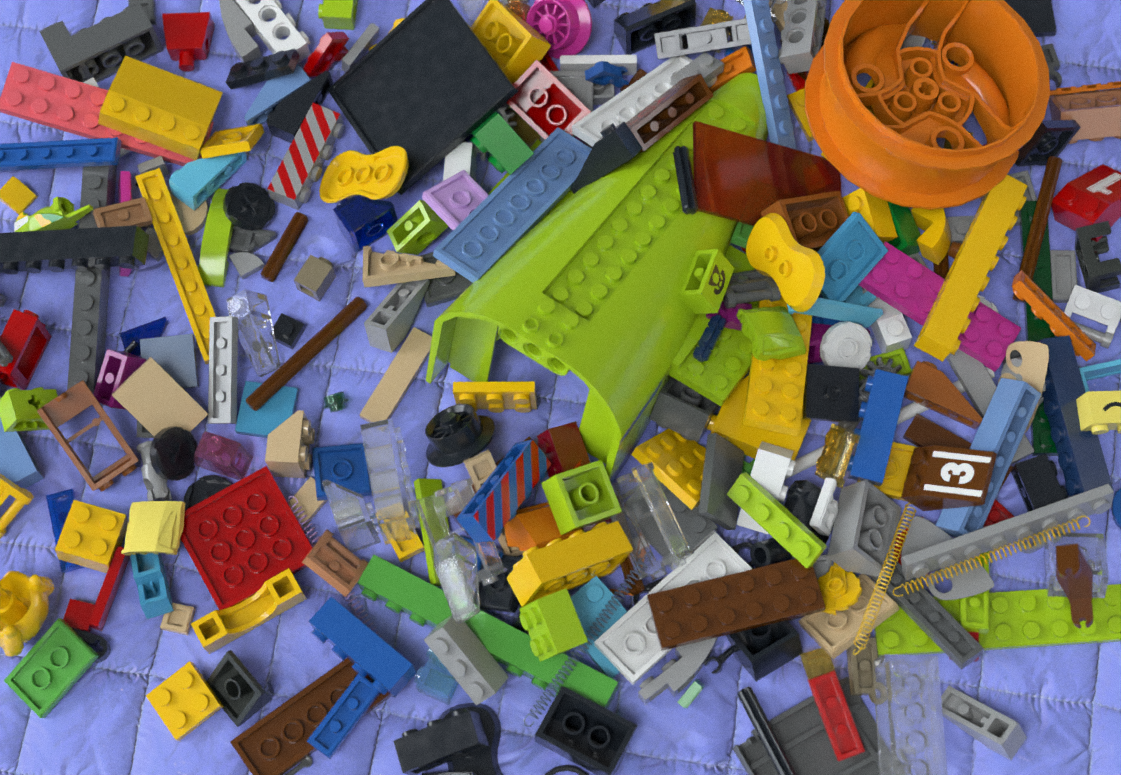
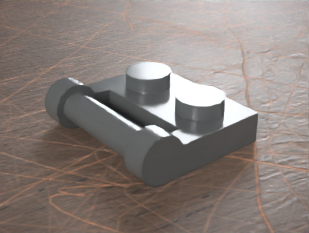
[723,270,781,308]

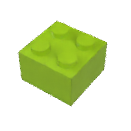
[541,460,622,535]
[519,588,588,662]

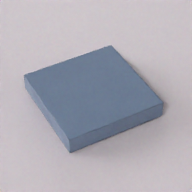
[140,334,199,389]

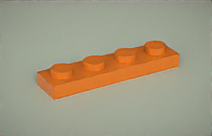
[1012,270,1096,362]

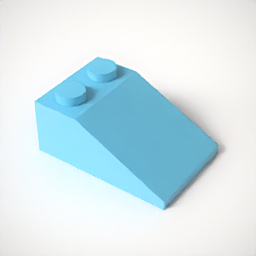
[570,576,627,679]

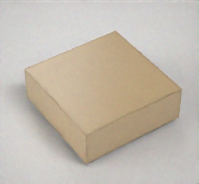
[160,603,196,636]

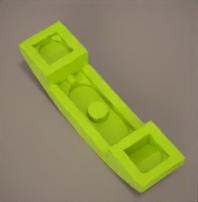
[199,188,234,288]

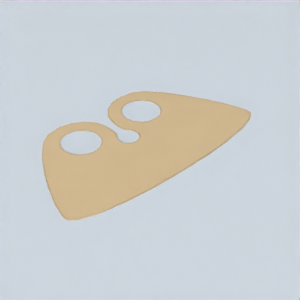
[998,341,1049,433]

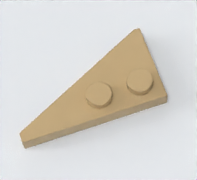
[363,246,456,288]

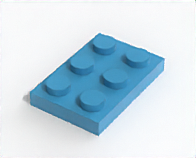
[817,212,888,302]

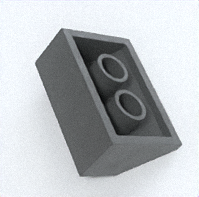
[620,474,718,569]

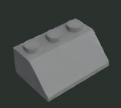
[827,480,902,578]

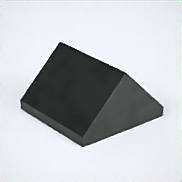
[206,650,272,727]

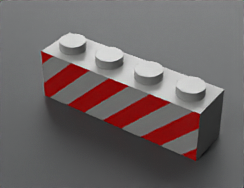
[267,103,345,210]

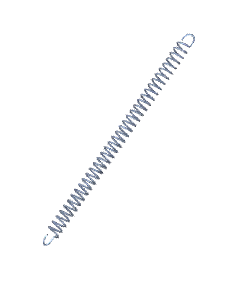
[524,552,652,727]

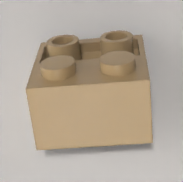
[265,410,315,478]

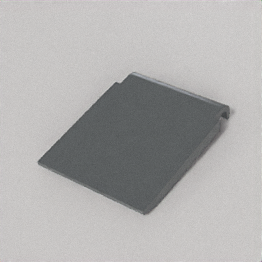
[732,677,908,775]

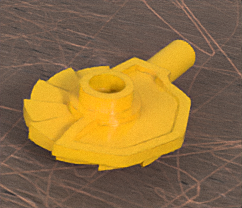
[817,562,863,615]

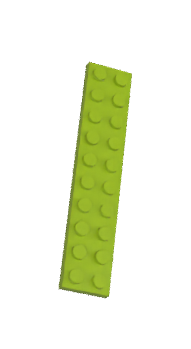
[874,584,1121,658]

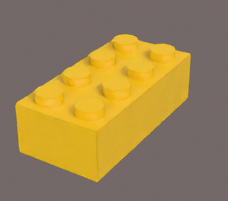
[507,521,634,607]

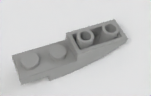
[638,637,718,705]

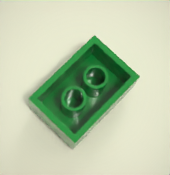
[470,112,534,175]

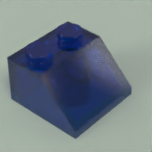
[333,196,398,254]

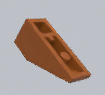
[904,361,982,429]

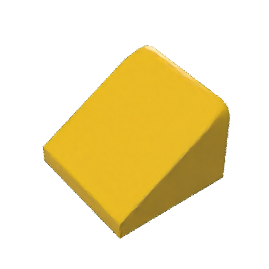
[0,176,37,215]

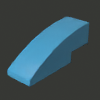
[130,553,174,619]

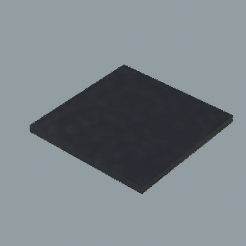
[327,0,518,195]

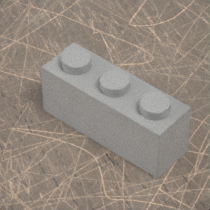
[424,612,509,705]

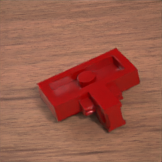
[303,32,349,77]

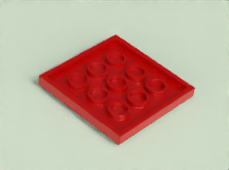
[180,466,312,610]

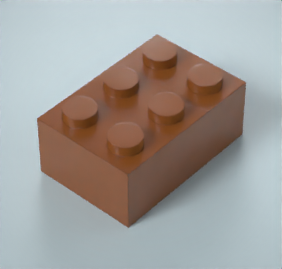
[760,191,849,252]

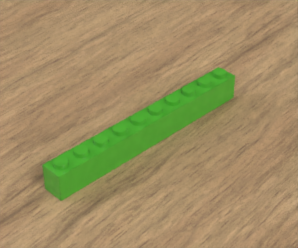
[357,555,619,709]

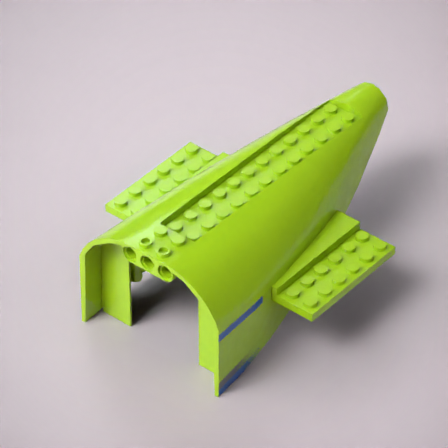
[426,73,769,484]

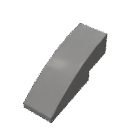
[219,0,262,63]

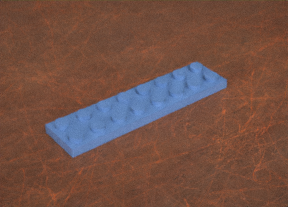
[433,127,592,283]

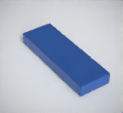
[307,674,380,759]

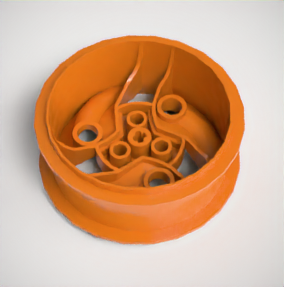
[805,0,1050,210]

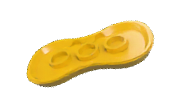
[319,146,409,203]
[746,213,825,312]

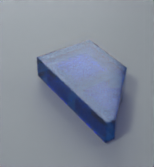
[119,317,168,356]

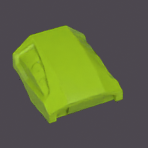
[736,306,806,361]

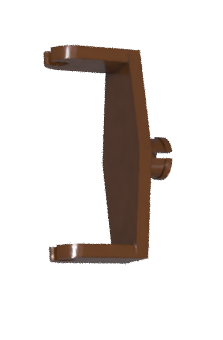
[1056,543,1094,628]

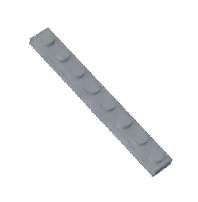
[902,484,1114,580]

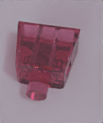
[194,431,253,481]

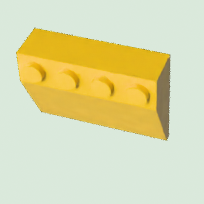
[98,55,223,160]

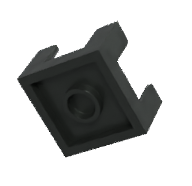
[1075,221,1121,293]

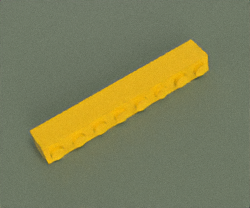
[914,175,1028,362]

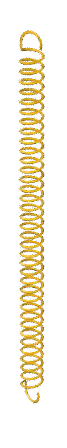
[853,502,916,655]
[893,516,1091,597]

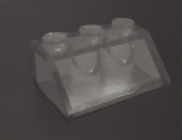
[322,480,383,553]

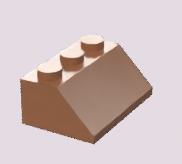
[1048,89,1121,144]

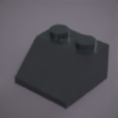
[726,620,803,681]

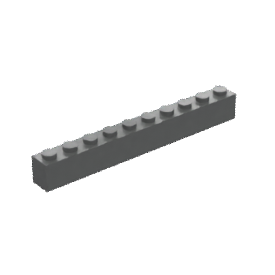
[67,165,117,393]

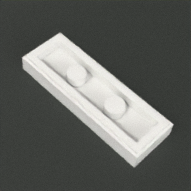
[560,55,637,75]

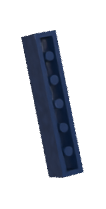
[1038,335,1113,497]

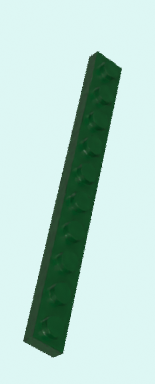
[1019,201,1058,456]

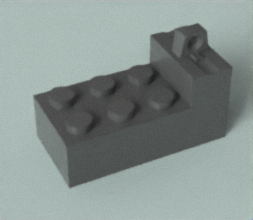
[39,3,163,83]

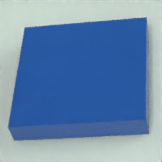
[312,443,371,501]

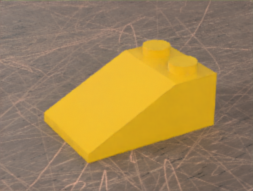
[471,0,551,83]

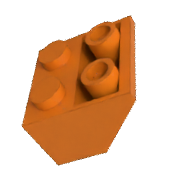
[504,501,581,551]

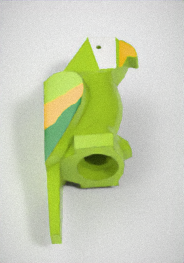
[14,196,93,232]

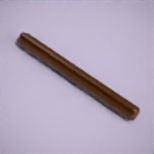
[1013,156,1062,303]
[246,297,367,411]

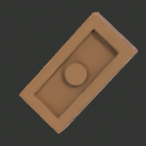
[93,197,153,228]

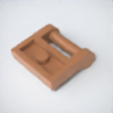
[302,529,369,597]

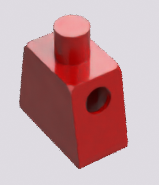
[162,12,215,72]

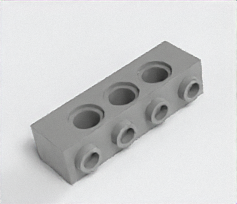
[778,0,827,74]

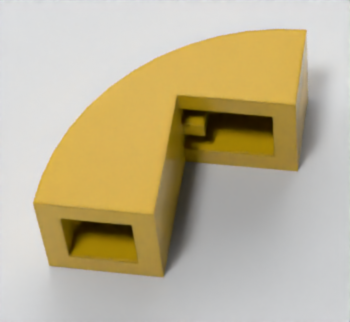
[911,208,951,265]

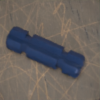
[693,314,726,362]

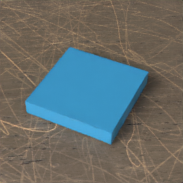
[235,381,299,438]

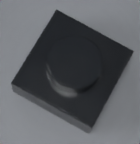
[269,313,306,350]

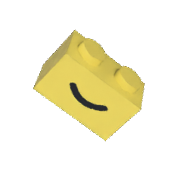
[1076,391,1121,435]

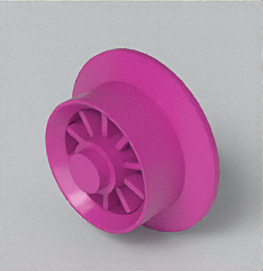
[526,0,592,59]

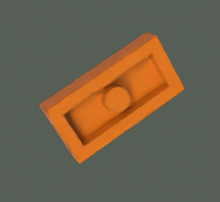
[709,46,756,93]

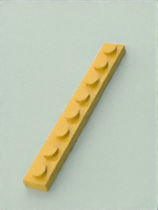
[135,168,216,365]

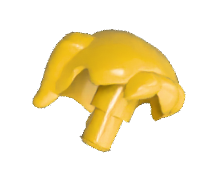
[0,570,55,657]

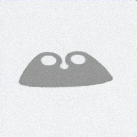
[901,516,994,600]

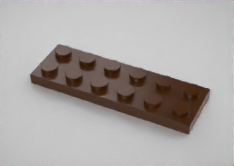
[647,559,826,651]
[230,658,392,775]

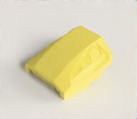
[121,501,185,556]

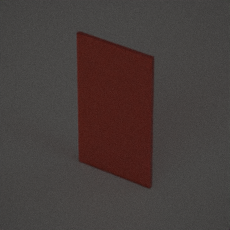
[693,121,841,226]

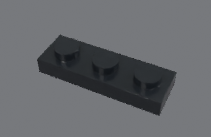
[225,48,300,90]

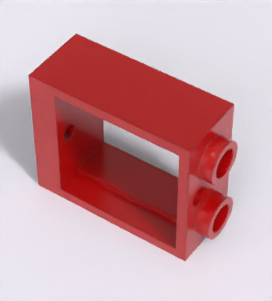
[0,309,52,390]

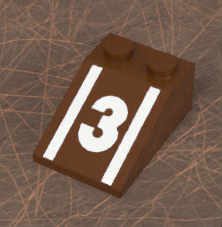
[901,445,997,511]

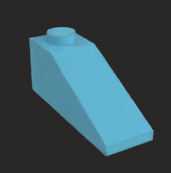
[169,152,247,211]

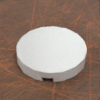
[820,321,872,371]

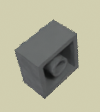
[649,377,720,442]

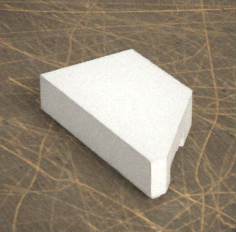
[809,477,838,536]

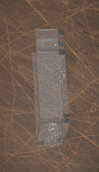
[611,462,694,581]
[414,478,507,595]

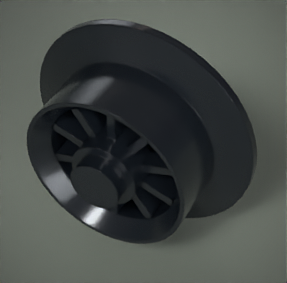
[425,404,496,467]

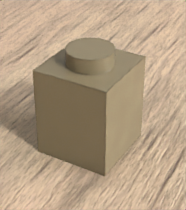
[294,255,336,302]

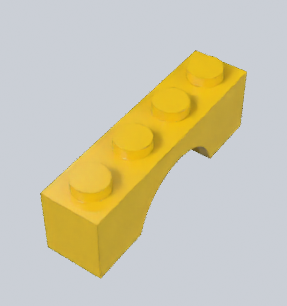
[191,569,307,654]

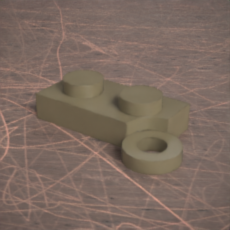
[846,638,892,706]

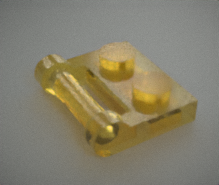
[815,423,861,488]

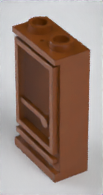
[37,380,139,492]

